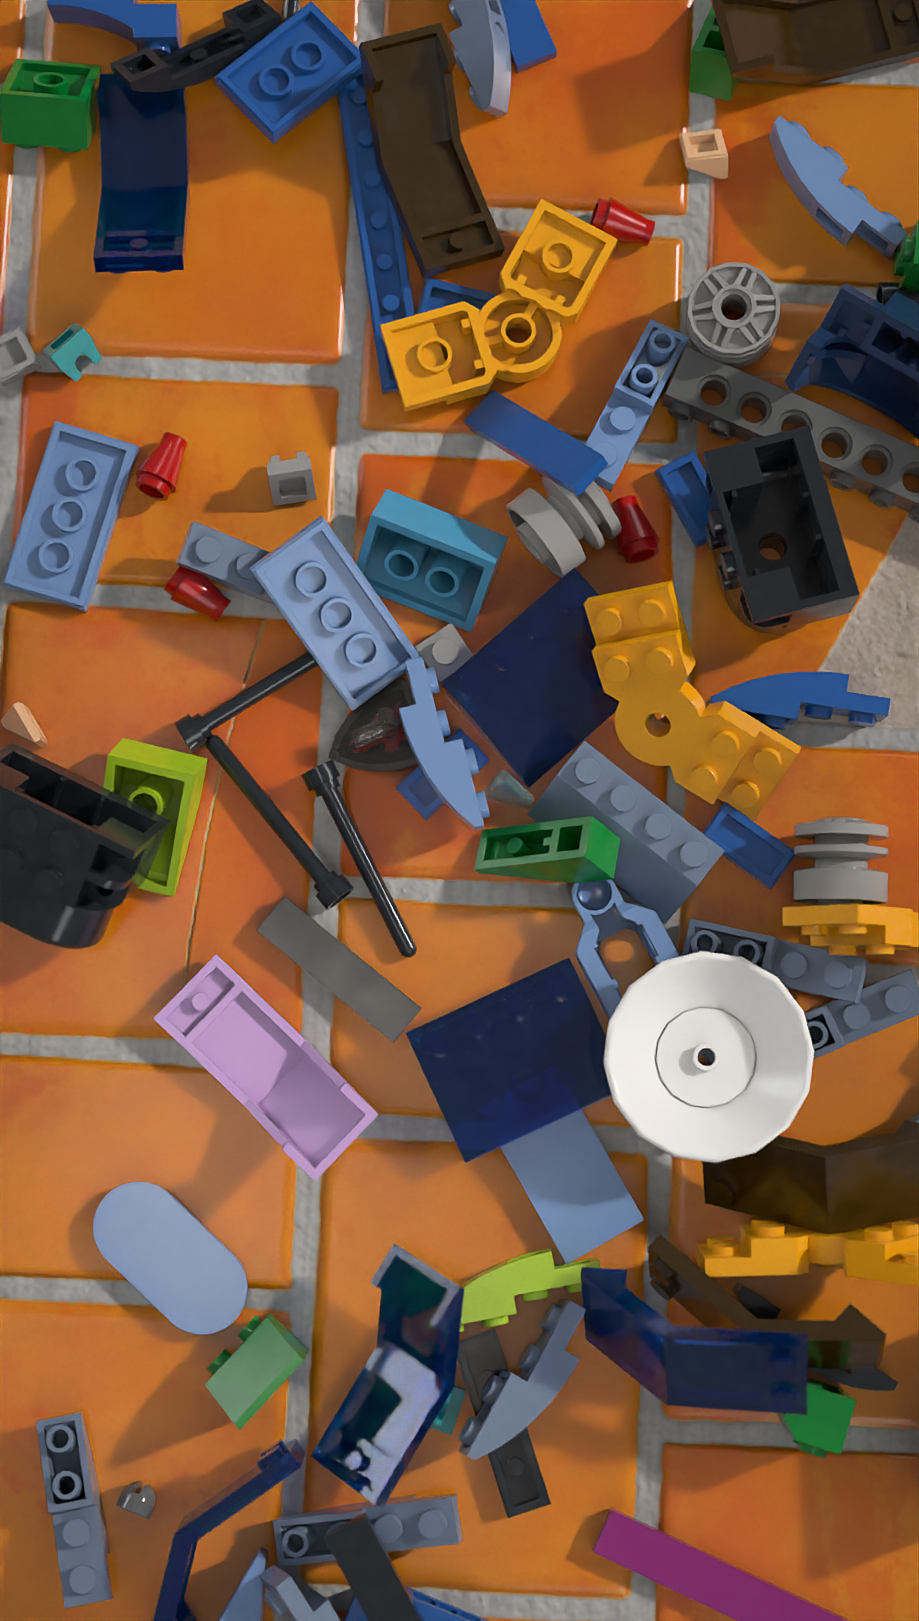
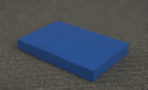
[215,1,363,144]

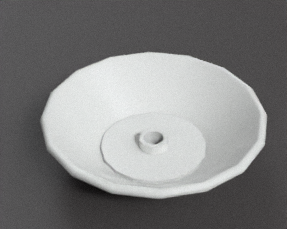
[603,951,814,1163]

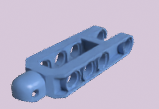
[571,880,714,1066]

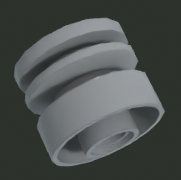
[686,262,780,369]
[506,476,622,579]
[793,817,889,906]

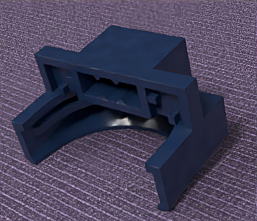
[785,283,919,440]

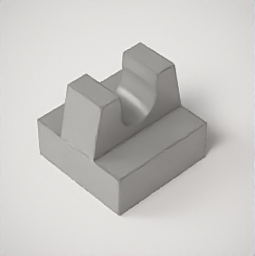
[266,451,317,506]

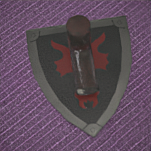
[328,678,418,772]

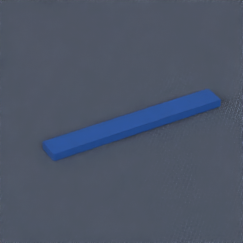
[337,73,415,394]

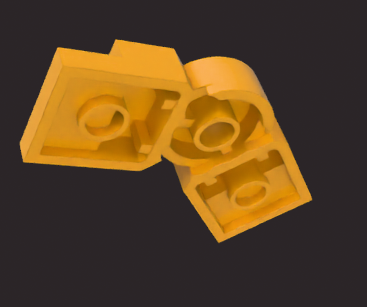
[380,199,618,412]
[584,581,801,821]
[783,904,919,956]
[696,1217,919,1286]

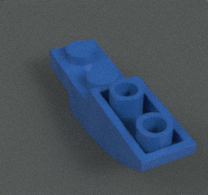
[706,672,890,730]

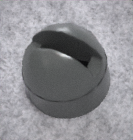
[116,1481,156,1519]

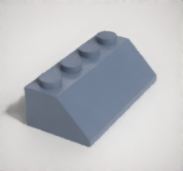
[527,740,725,924]

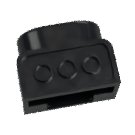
[703,425,860,634]
[0,743,170,949]

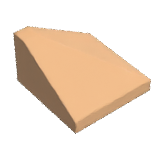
[679,129,728,179]
[1,701,48,748]

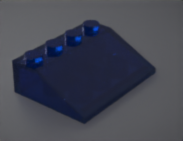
[442,567,619,789]
[406,958,612,1163]

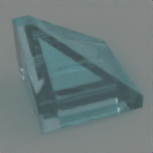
[484,769,534,809]

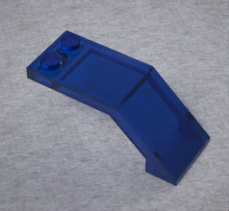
[93,73,190,274]
[310,1243,464,1507]
[581,1267,808,1415]
[153,1438,306,1621]

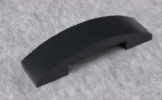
[110,0,282,92]
[733,1282,898,1391]

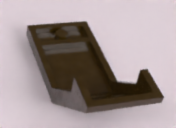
[711,0,919,85]
[359,23,505,278]
[702,1120,919,1234]
[648,1234,887,1370]

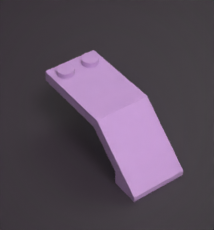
[153,954,379,1181]

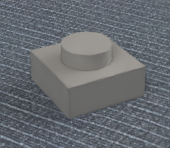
[415,623,476,685]

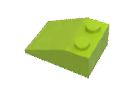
[103,738,208,897]

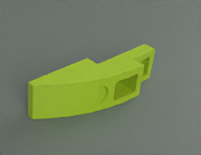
[426,1248,603,1336]

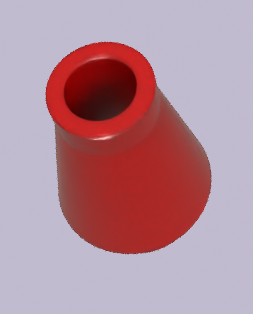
[589,197,655,246]
[135,432,188,501]
[611,495,660,564]
[163,566,231,622]

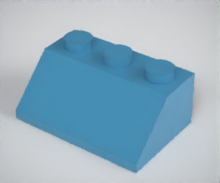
[356,489,508,632]

